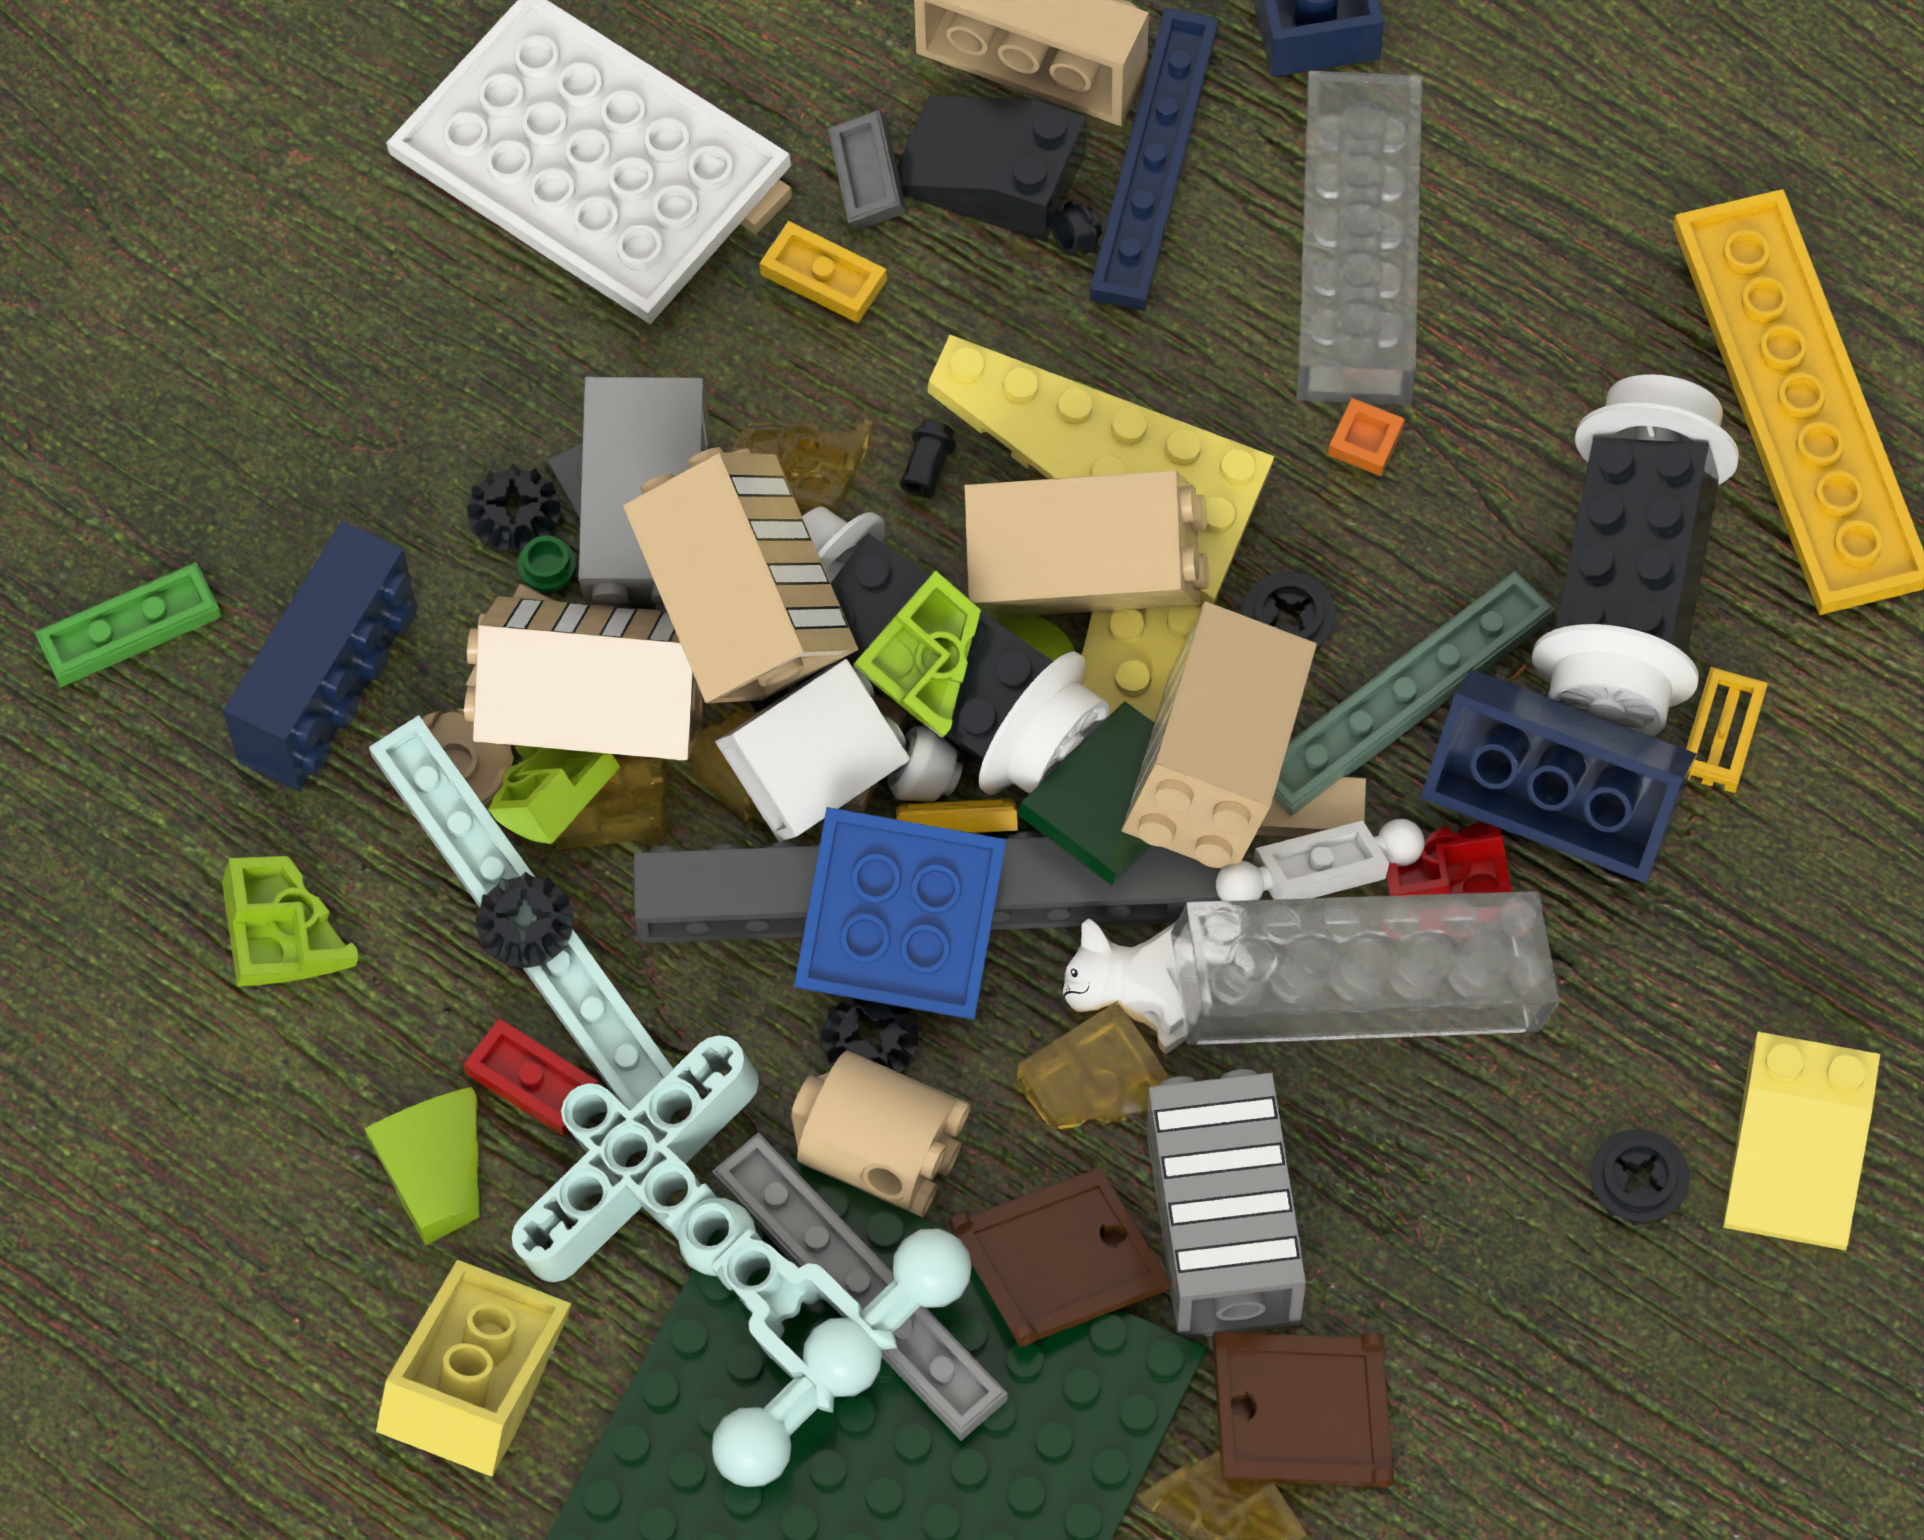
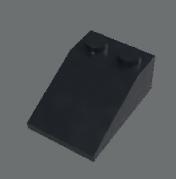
[897,96,1087,242]

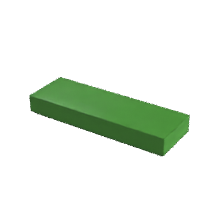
[35,562,222,688]

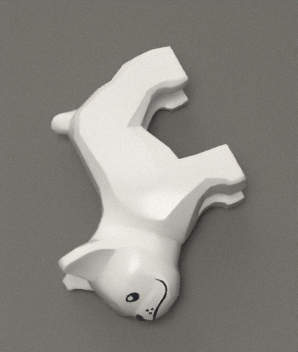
[1061,909,1257,1054]

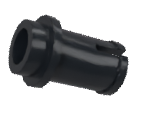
[899,420,956,498]

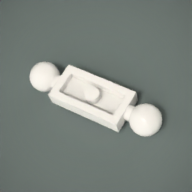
[1216,819,1425,909]

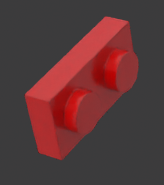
[463,1018,599,1137]

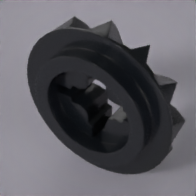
[467,463,560,552]
[1242,572,1336,653]
[475,872,574,968]
[821,997,919,1073]
[1590,1129,1690,1226]

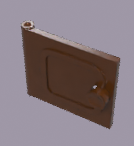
[948,1167,1171,1347]
[1212,1331,1394,1488]

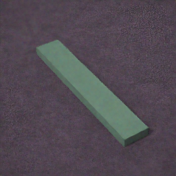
[1273,571,1555,816]

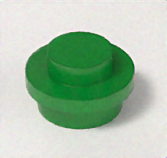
[517,536,576,593]

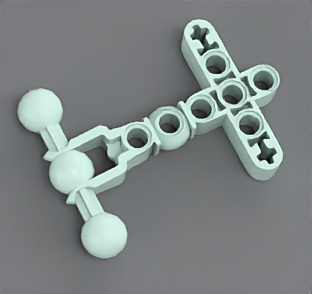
[512,1035,972,1487]

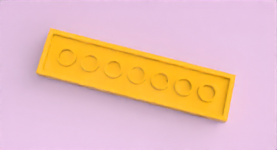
[1673,189,1924,615]

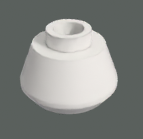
[887,725,963,802]

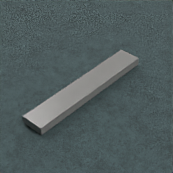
[712,1132,1008,1440]

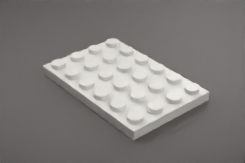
[386,0,791,324]

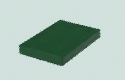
[1017,701,1154,886]

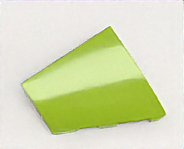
[853,570,981,738]
[489,745,620,844]
[222,856,359,987]
[364,1087,480,1246]

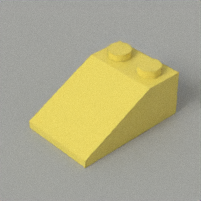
[1723,1032,1880,1251]
[376,1260,571,1477]

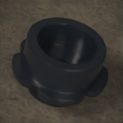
[1051,200,1102,255]

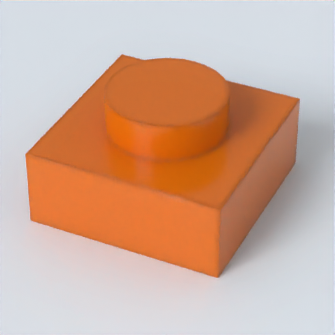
[1328,398,1405,476]

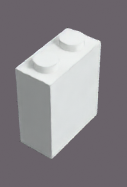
[715,658,911,842]

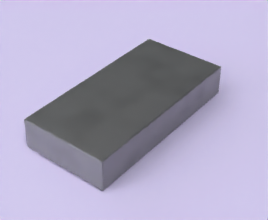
[828,110,907,232]

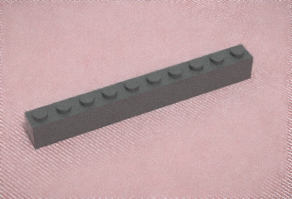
[634,832,1239,944]

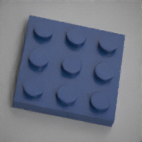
[794,807,1007,1020]

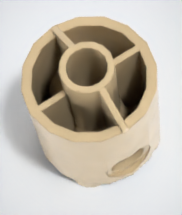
[791,1050,971,1218]

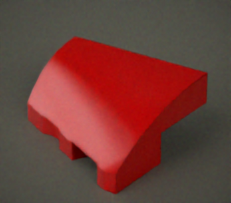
[1386,821,1516,932]

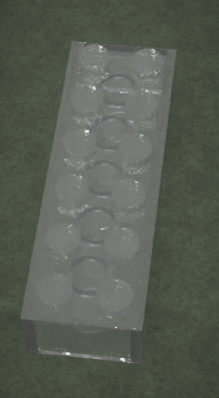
[1296,71,1422,405]
[1171,891,1559,1045]

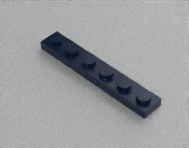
[1090,8,1219,311]

